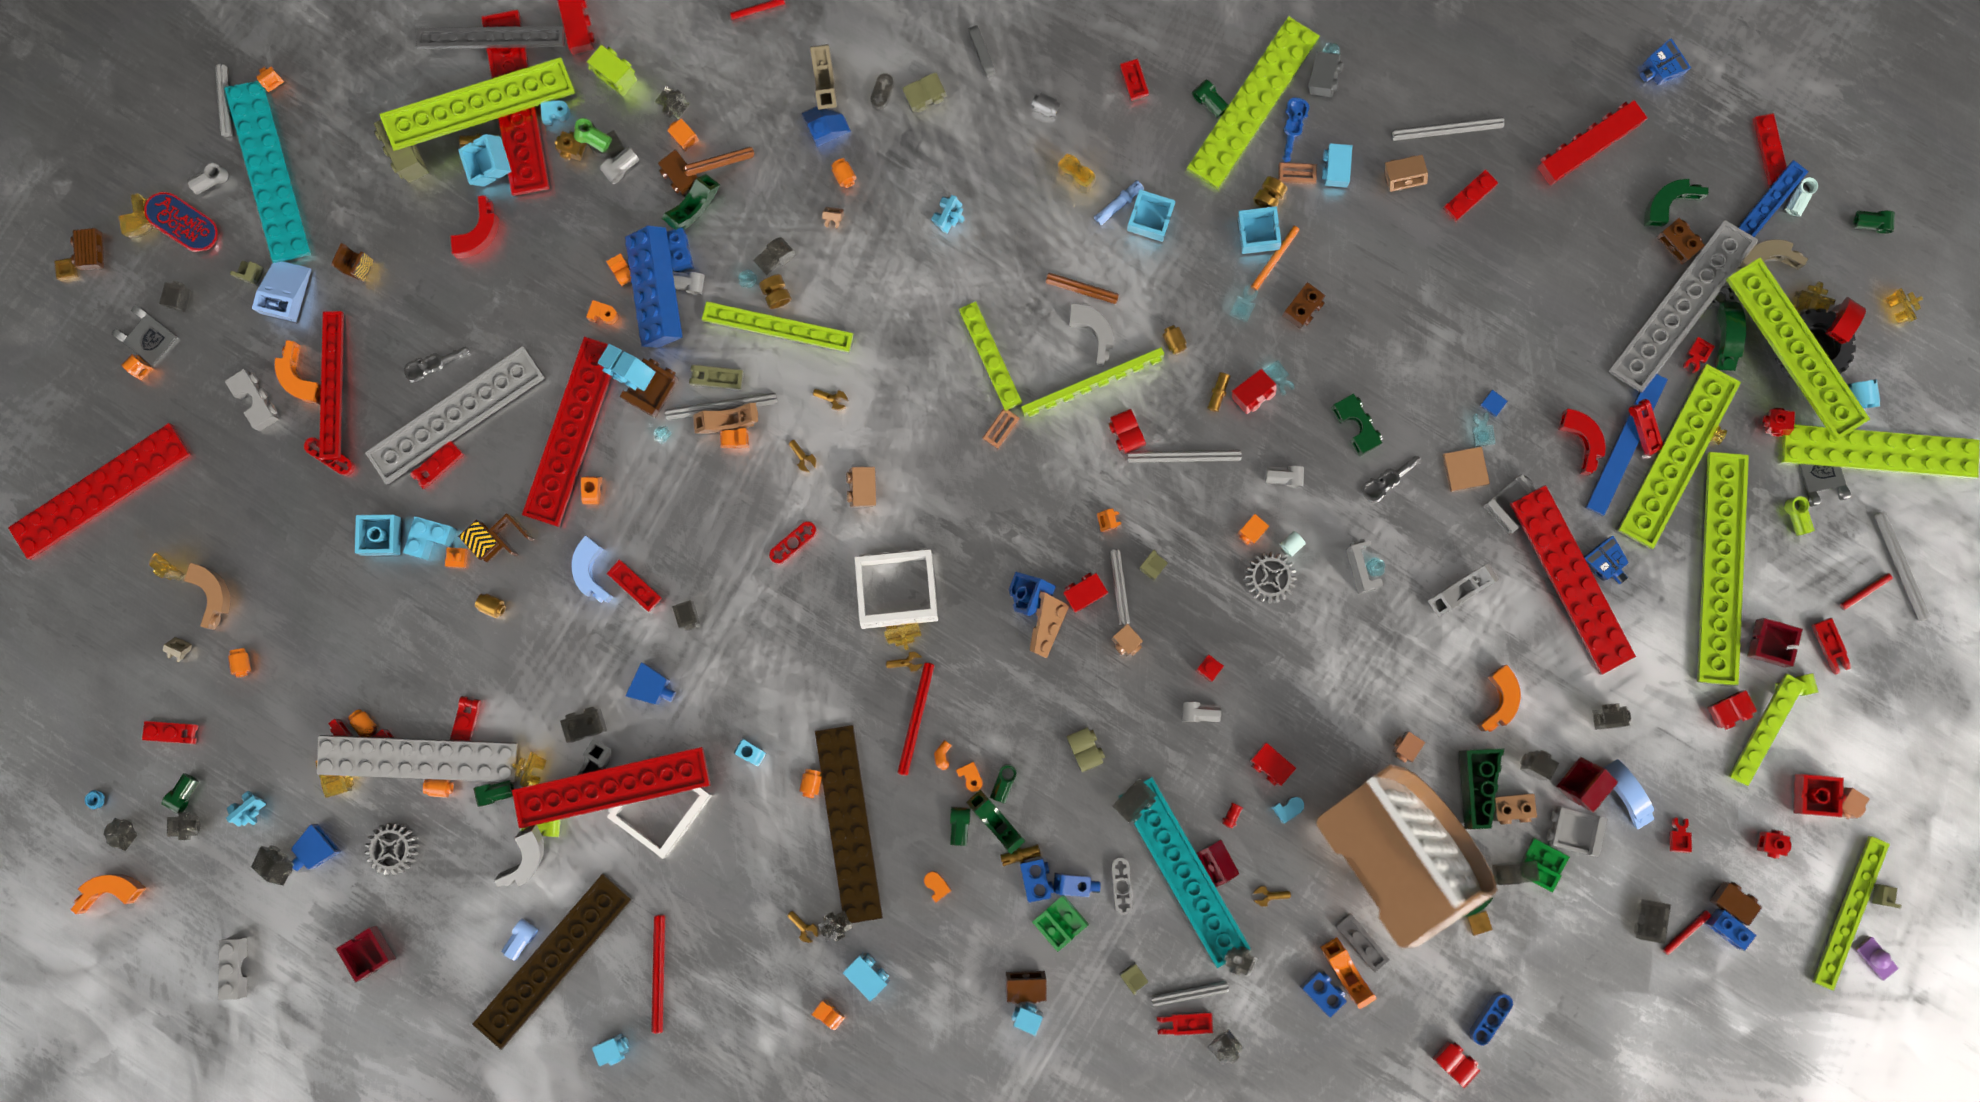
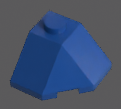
[801,106,851,147]
[1009,572,1056,616]

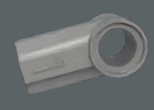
[600,146,639,184]
[187,163,229,195]
[673,272,705,295]
[1265,466,1304,487]
[1182,702,1221,722]

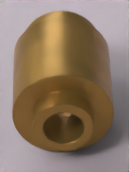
[1162,325,1187,355]
[475,594,506,618]

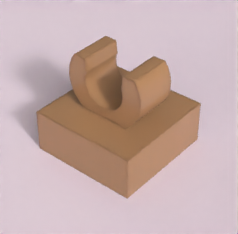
[822,207,844,229]

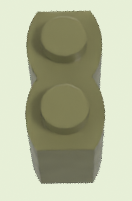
[902,73,946,112]
[1066,727,1105,772]

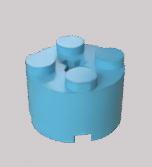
[1847,379,1881,409]

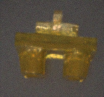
[1794,281,1836,313]
[1886,288,1923,324]
[884,623,922,650]
[511,751,547,787]

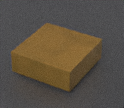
[54,258,78,280]
[1467,911,1493,936]

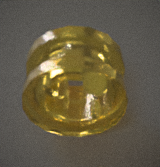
[1711,426,1727,445]

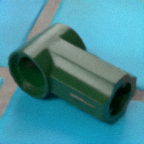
[1192,79,1229,118]
[1853,210,1895,234]
[989,764,1017,804]
[161,773,199,815]
[473,780,514,807]
[950,807,971,846]

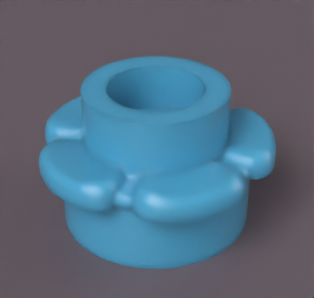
[85,790,105,809]

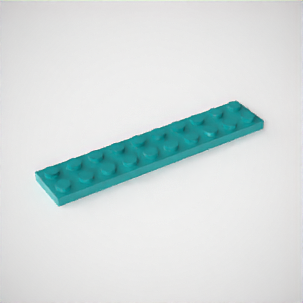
[224,81,311,263]
[1118,777,1251,968]

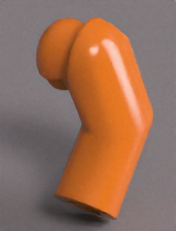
[934,740,952,770]

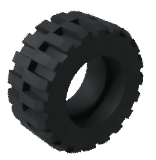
[1773,308,1856,380]

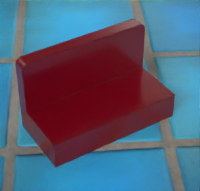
[1196,840,1239,887]

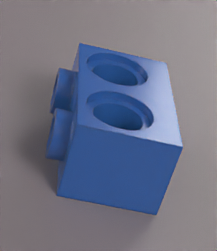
[667,228,694,273]
[1020,858,1054,903]
[1705,909,1757,951]
[1300,970,1347,1018]

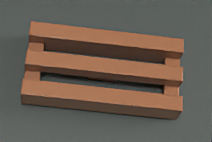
[1278,162,1317,184]
[982,408,1020,449]

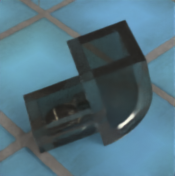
[588,122,625,159]
[753,237,796,276]
[1492,861,1540,885]

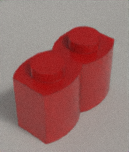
[1108,409,1146,454]
[1707,690,1757,730]
[1432,1041,1480,1088]

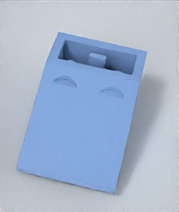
[252,262,311,322]

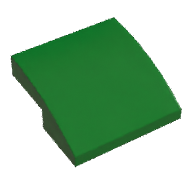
[1517,837,1570,893]
[1032,895,1089,952]

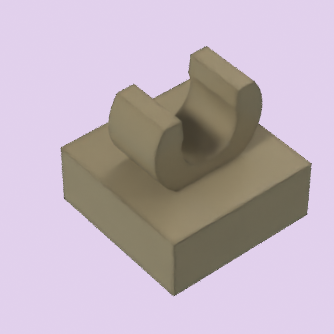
[163,637,192,663]

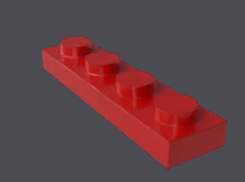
[1753,113,1787,188]

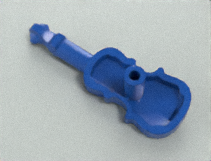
[1282,98,1310,163]

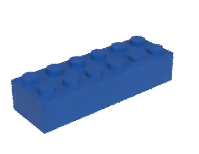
[625,226,683,348]

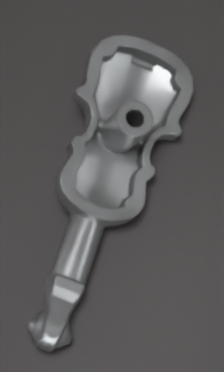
[404,347,469,383]
[1362,456,1421,503]

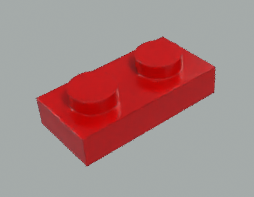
[1120,59,1149,101]

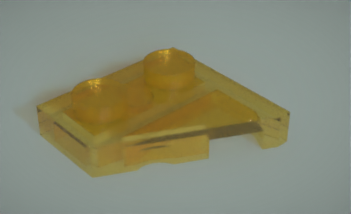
[149,552,185,580]

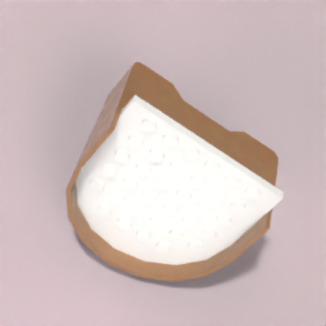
[1317,765,1498,948]

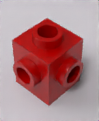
[1762,408,1795,437]
[1757,829,1792,859]

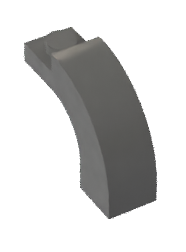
[577,738,612,775]

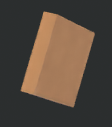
[1443,447,1490,492]

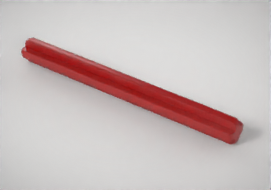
[898,662,934,776]
[651,915,665,1034]

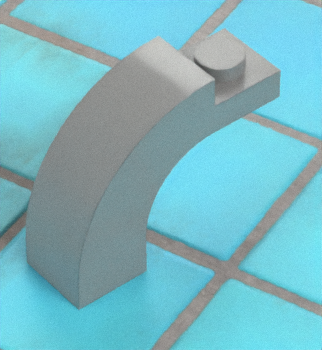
[1069,304,1114,367]
[1428,564,1499,617]
[494,825,544,887]

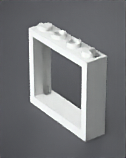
[855,548,938,629]
[607,754,712,858]

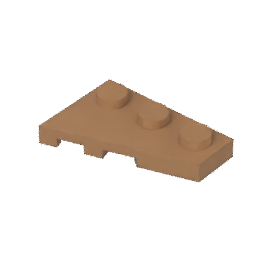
[1029,591,1069,658]

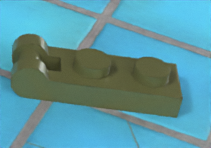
[689,365,744,390]

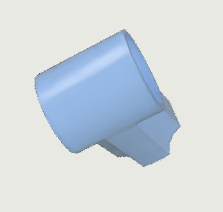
[501,918,539,961]

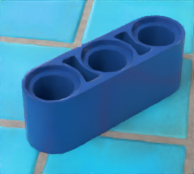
[1469,992,1513,1045]

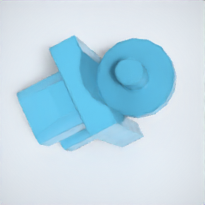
[931,195,965,234]
[226,791,266,827]

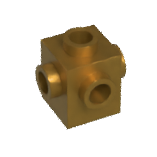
[555,131,587,161]

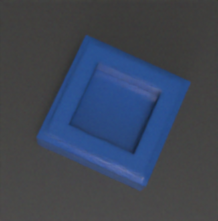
[1480,390,1508,417]

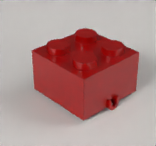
[1793,774,1846,817]

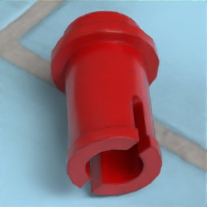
[1222,803,1243,829]

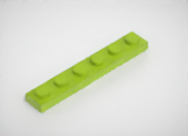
[959,302,1022,411]
[1729,673,1805,786]

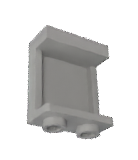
[1483,474,1536,535]
[1346,539,1384,594]
[1547,806,1608,857]

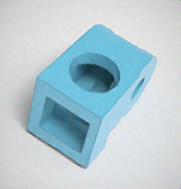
[541,101,571,126]
[734,737,766,767]
[1272,797,1304,824]

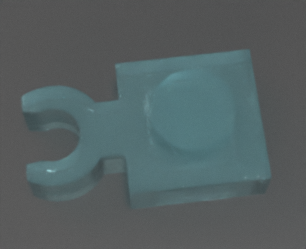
[1229,286,1258,323]
[1264,360,1295,396]
[1472,412,1496,447]

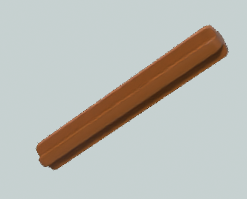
[683,147,754,176]
[1046,273,1119,304]

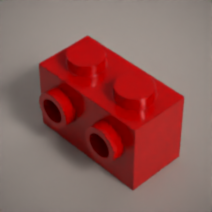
[1232,368,1276,414]
[1063,572,1108,614]
[1249,742,1296,786]

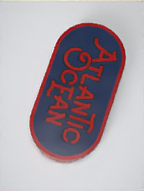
[144,192,218,252]

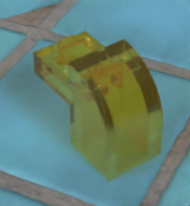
[119,193,154,239]

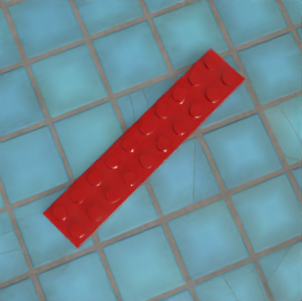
[481,10,550,196]
[522,337,620,527]
[8,423,191,560]
[1510,485,1636,675]
[512,747,711,828]

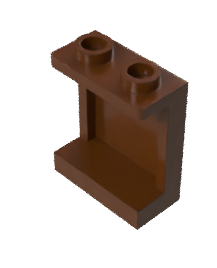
[620,358,679,419]

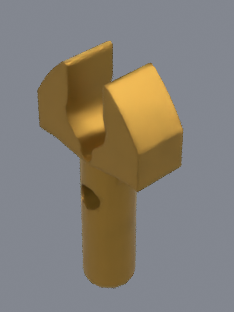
[813,389,849,411]
[789,440,816,473]
[886,652,923,672]
[1253,886,1291,907]
[787,911,818,943]

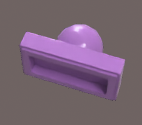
[1855,936,1899,981]

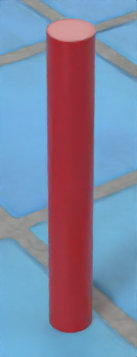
[730,0,785,20]
[1840,573,1893,610]
[1662,910,1712,955]

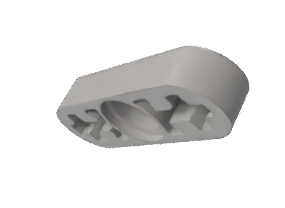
[1112,857,1133,915]

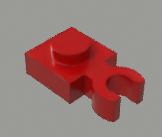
[1683,337,1715,373]
[1669,818,1692,853]

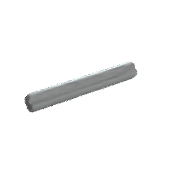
[215,64,232,137]
[1110,549,1130,625]
[1151,981,1229,1006]

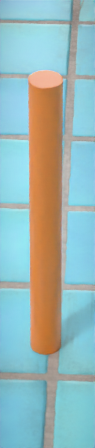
[1251,225,1300,291]

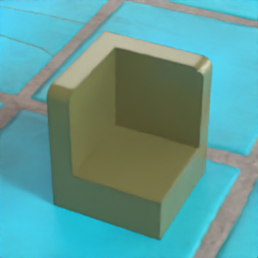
[230,261,264,285]
[1139,550,1168,581]
[1872,884,1902,909]
[1119,962,1148,995]

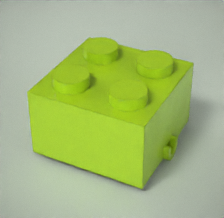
[587,45,637,97]

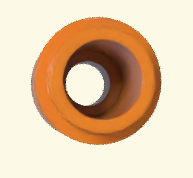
[831,158,857,188]
[228,648,251,678]
[348,709,377,737]
[799,769,822,798]
[423,779,454,798]

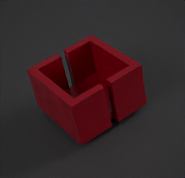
[1747,618,1803,668]
[1556,757,1618,813]
[336,926,396,982]

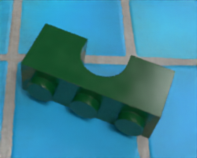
[1331,393,1383,457]

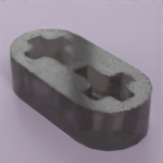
[870,73,894,110]

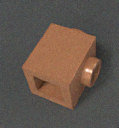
[1393,732,1425,763]
[1841,788,1870,819]

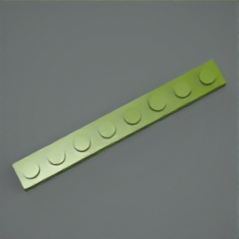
[702,301,854,353]
[1021,347,1165,417]
[1812,836,1890,991]

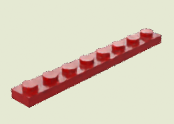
[319,311,344,460]

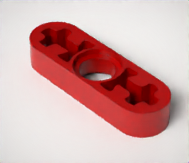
[304,437,355,476]
[769,522,817,564]

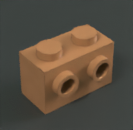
[1385,154,1428,192]
[846,467,876,507]
[1112,624,1143,656]
[1493,794,1537,824]

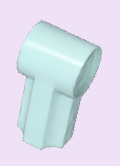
[1784,177,1818,217]
[1280,531,1306,557]

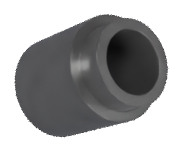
[1031,93,1061,117]

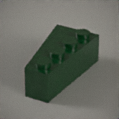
[1459,749,1504,829]

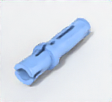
[1094,180,1144,226]

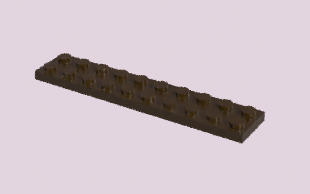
[815,725,883,925]
[472,874,632,1050]

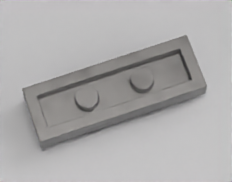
[1335,913,1390,972]

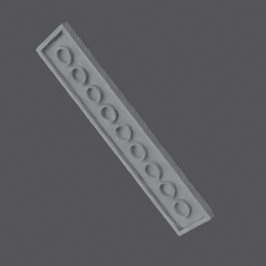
[1609,220,1758,393]
[365,346,545,485]
[317,735,518,782]

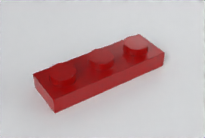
[1443,169,1498,222]
[606,559,662,612]

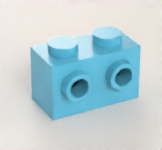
[1322,144,1352,188]
[1011,1002,1043,1036]
[592,1033,630,1067]

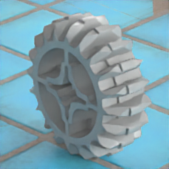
[1244,551,1297,604]
[365,823,419,875]

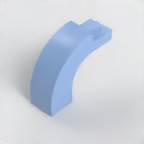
[572,535,613,603]
[1604,759,1654,829]

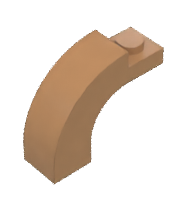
[693,403,758,434]
[184,563,230,630]

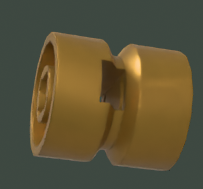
[1253,176,1288,208]
[759,274,792,309]

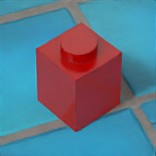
[1195,654,1224,682]

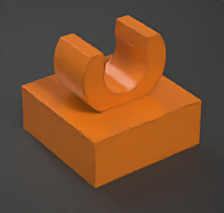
[256,66,284,92]
[1097,509,1121,532]
[445,547,468,568]

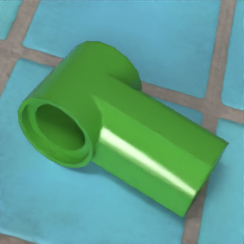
[574,118,612,152]

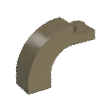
[810,44,837,110]
[1735,239,1808,272]

